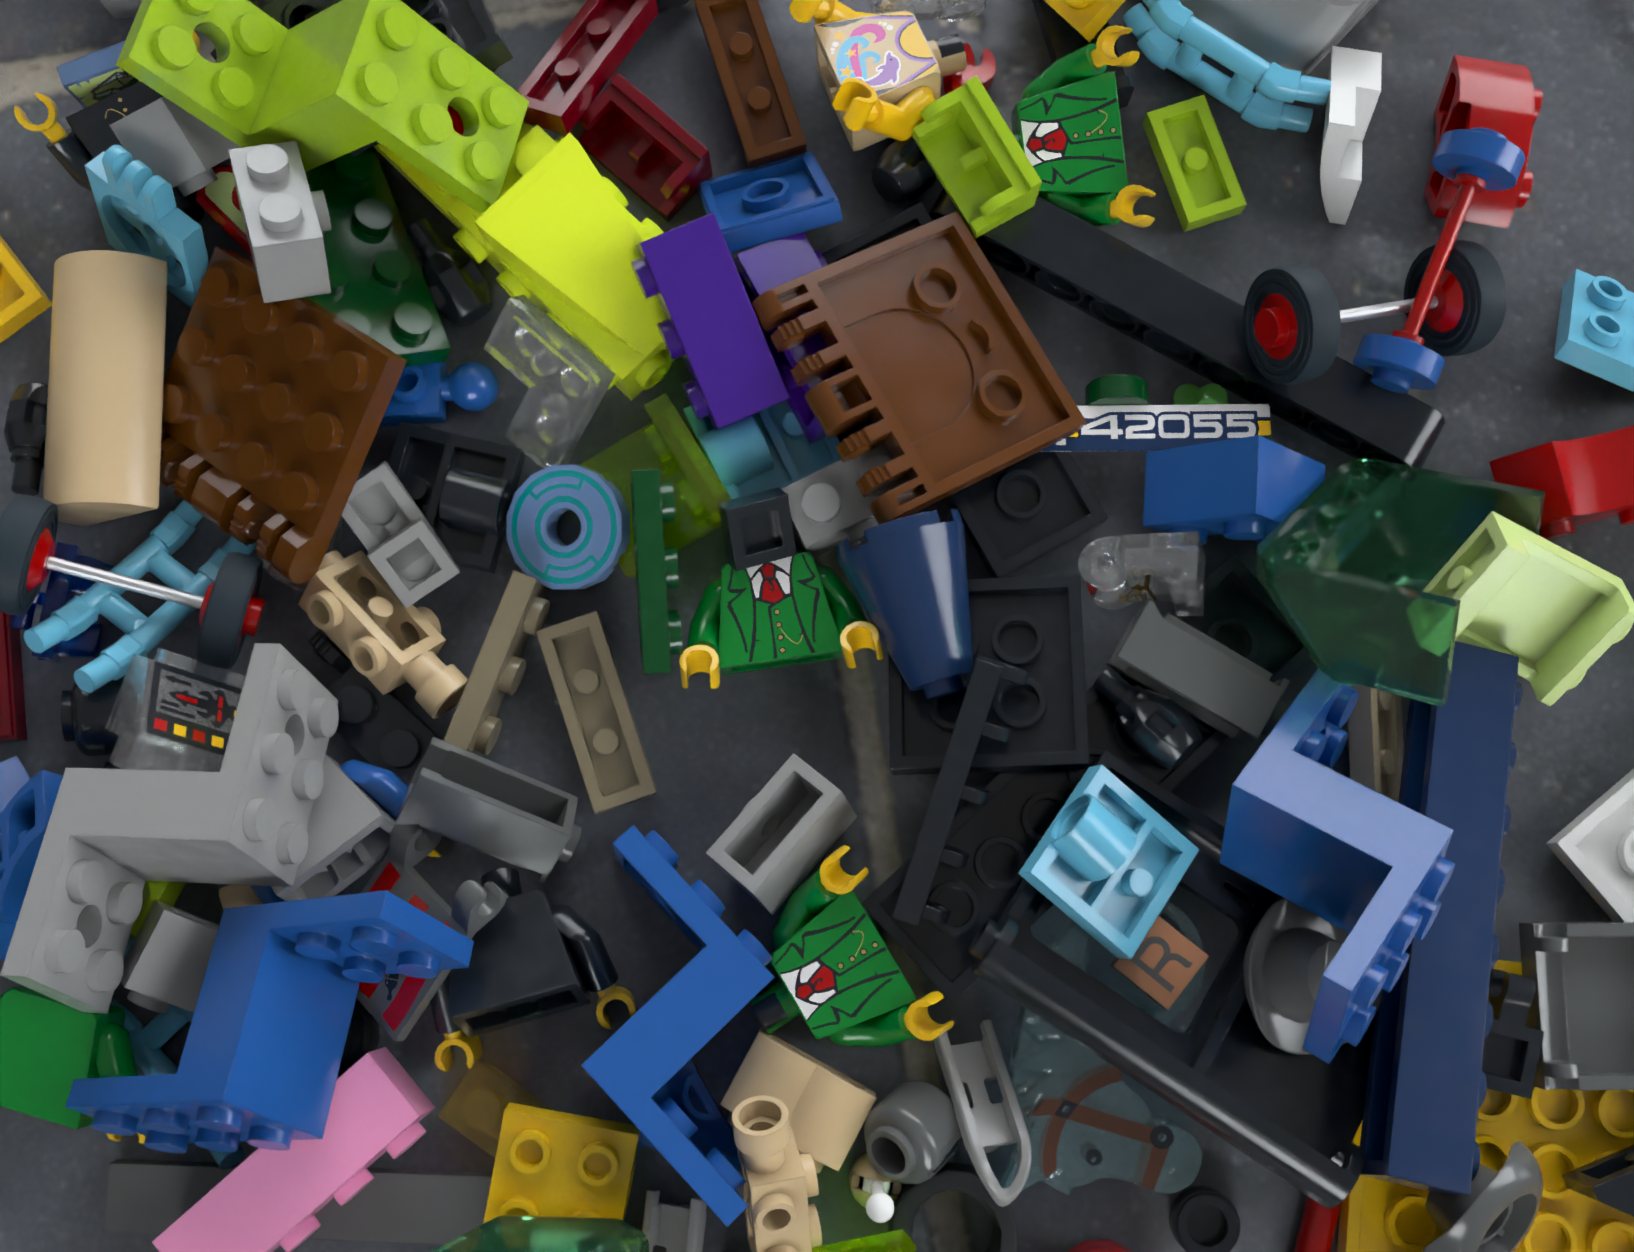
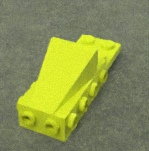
[374,122,675,401]

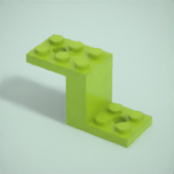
[116,0,529,213]

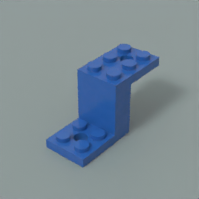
[1219,650,1455,1064]
[581,825,774,1227]
[65,890,474,1153]

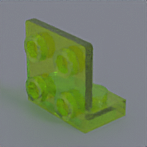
[580,393,731,579]

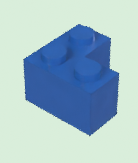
[1143,435,1325,553]

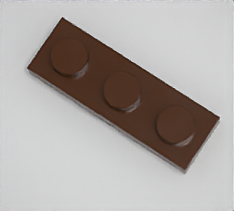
[694,0,807,169]

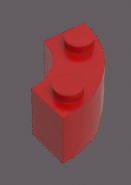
[1424,55,1543,228]
[1489,425,1634,541]

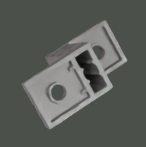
[0,643,339,1014]

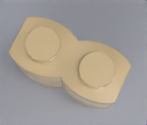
[720,1028,877,1173]

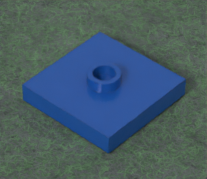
[696,151,843,253]

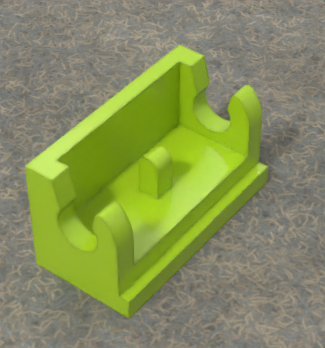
[912,75,1042,239]

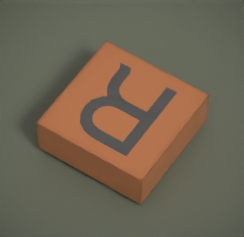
[1110,915,1209,1010]

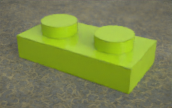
[1142,95,1247,232]

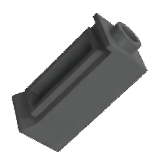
[1106,600,1290,744]
[395,737,582,883]

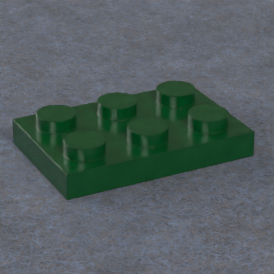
[629,469,683,674]

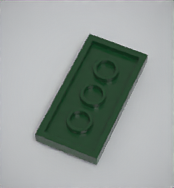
[305,146,451,367]

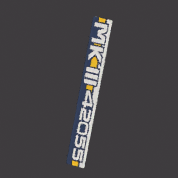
[1039,404,1271,452]

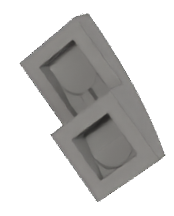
[342,461,460,608]

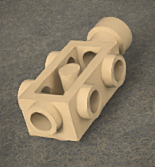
[298,550,468,719]
[732,1095,823,1252]

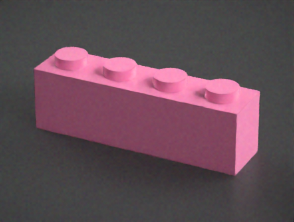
[152,1047,436,1252]

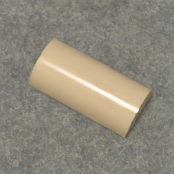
[43,250,168,527]

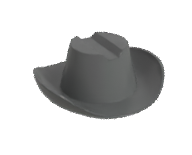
[1243,898,1383,1055]
[1423,1141,1543,1252]

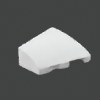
[1320,46,1382,225]

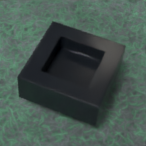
[718,487,797,571]

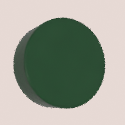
[1085,374,1149,406]

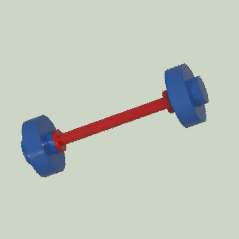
[1353,127,1526,393]

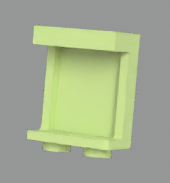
[1408,511,1634,706]

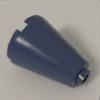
[834,509,974,700]

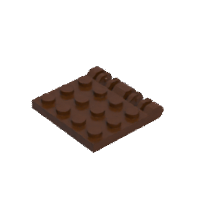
[751,211,1087,525]
[160,247,407,584]

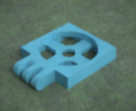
[84,145,209,308]

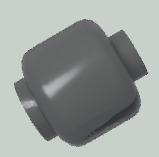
[864,1081,963,1184]

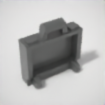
[1519,922,1634,1090]

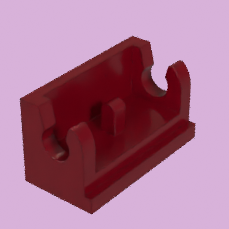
[578,72,713,222]

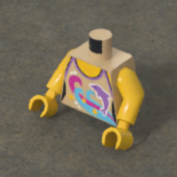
[789,0,967,152]

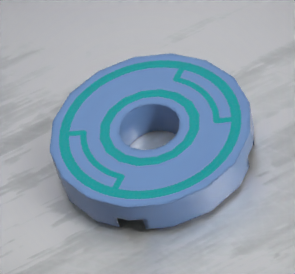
[507,465,630,589]

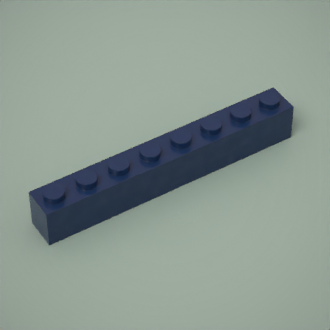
[1360,641,1522,1195]

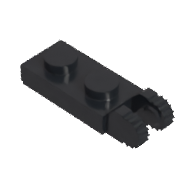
[306,631,443,786]

